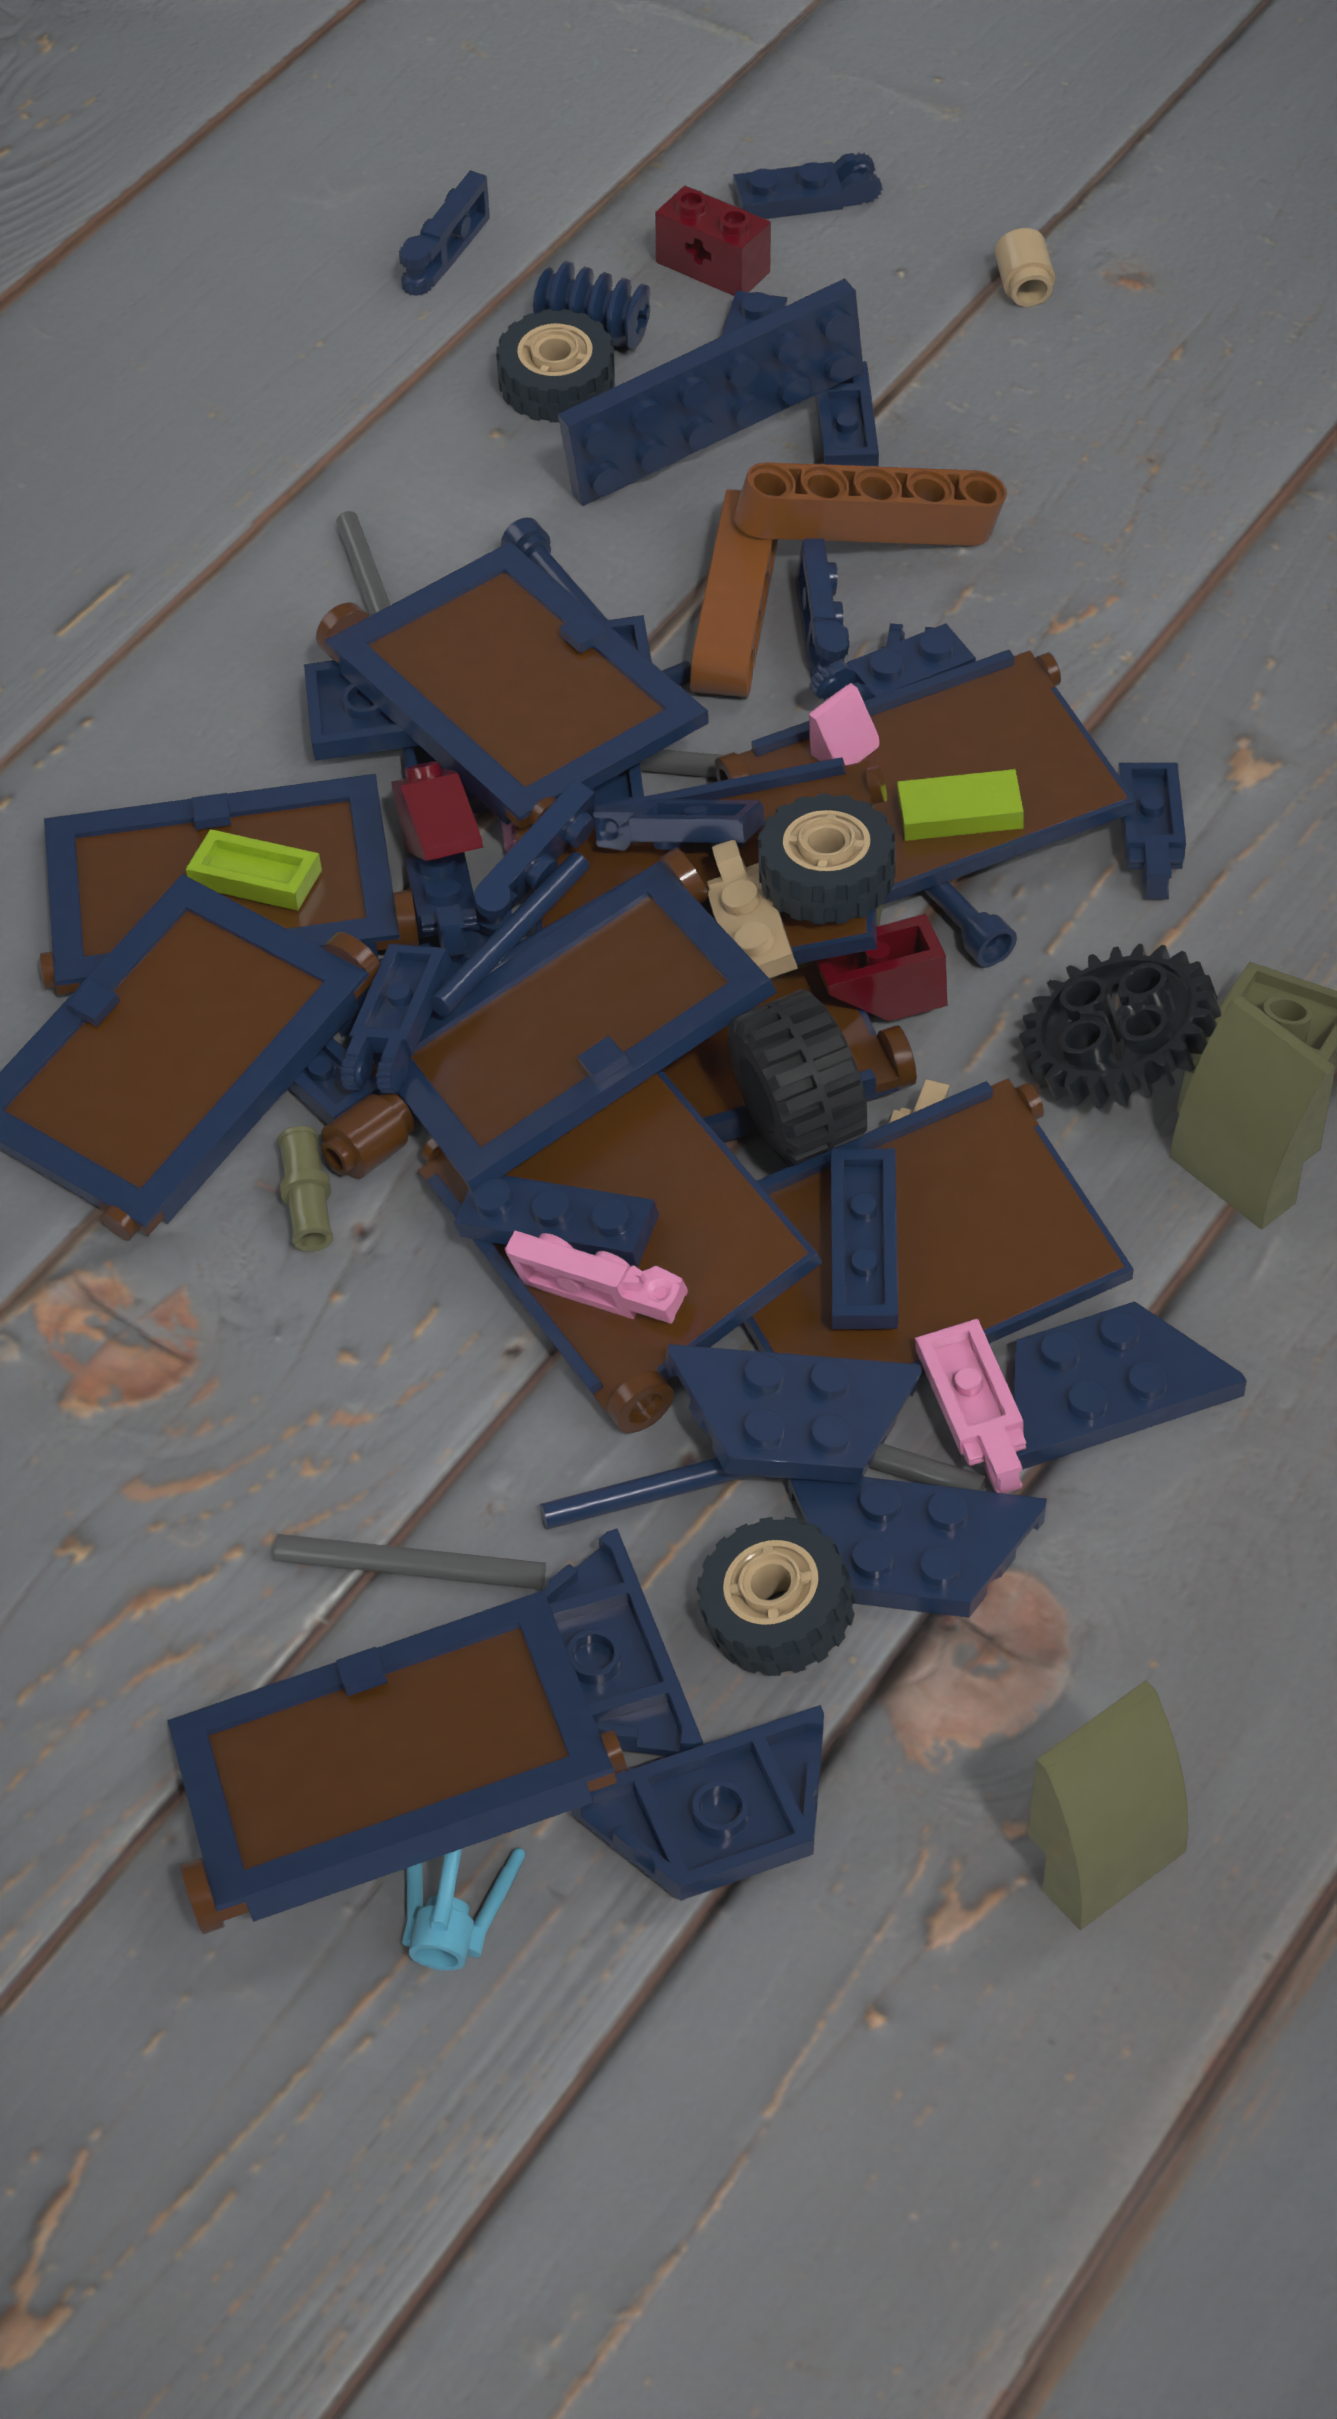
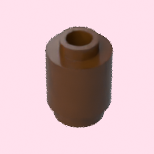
[321,1092,415,1179]

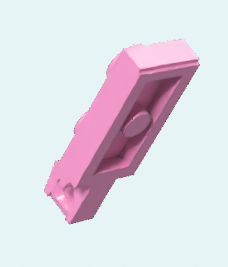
[505,1231,688,1324]
[915,1319,1026,1493]

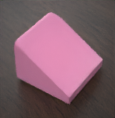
[809,683,880,765]

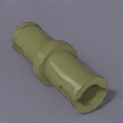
[278,1126,334,1252]

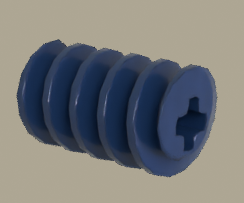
[533,261,651,350]

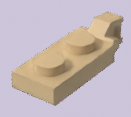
[707,840,797,978]

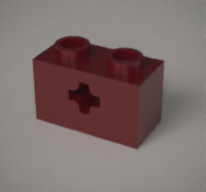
[655,185,771,296]

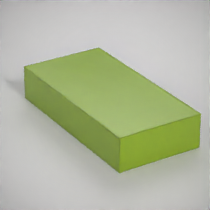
[897,769,1024,841]
[186,829,322,911]

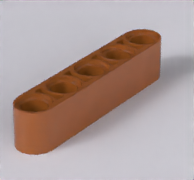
[734,462,1007,546]
[690,489,779,698]

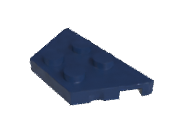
[1013,1301,1247,1470]
[665,1344,922,1484]
[788,1477,1047,1618]
[544,1528,703,1756]
[570,1705,824,1901]

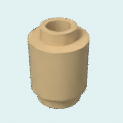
[994,228,1055,307]

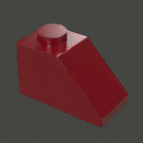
[391,762,484,861]
[814,914,948,1021]

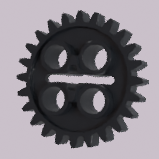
[1019,944,1221,1108]

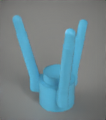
[402,1848,526,1971]

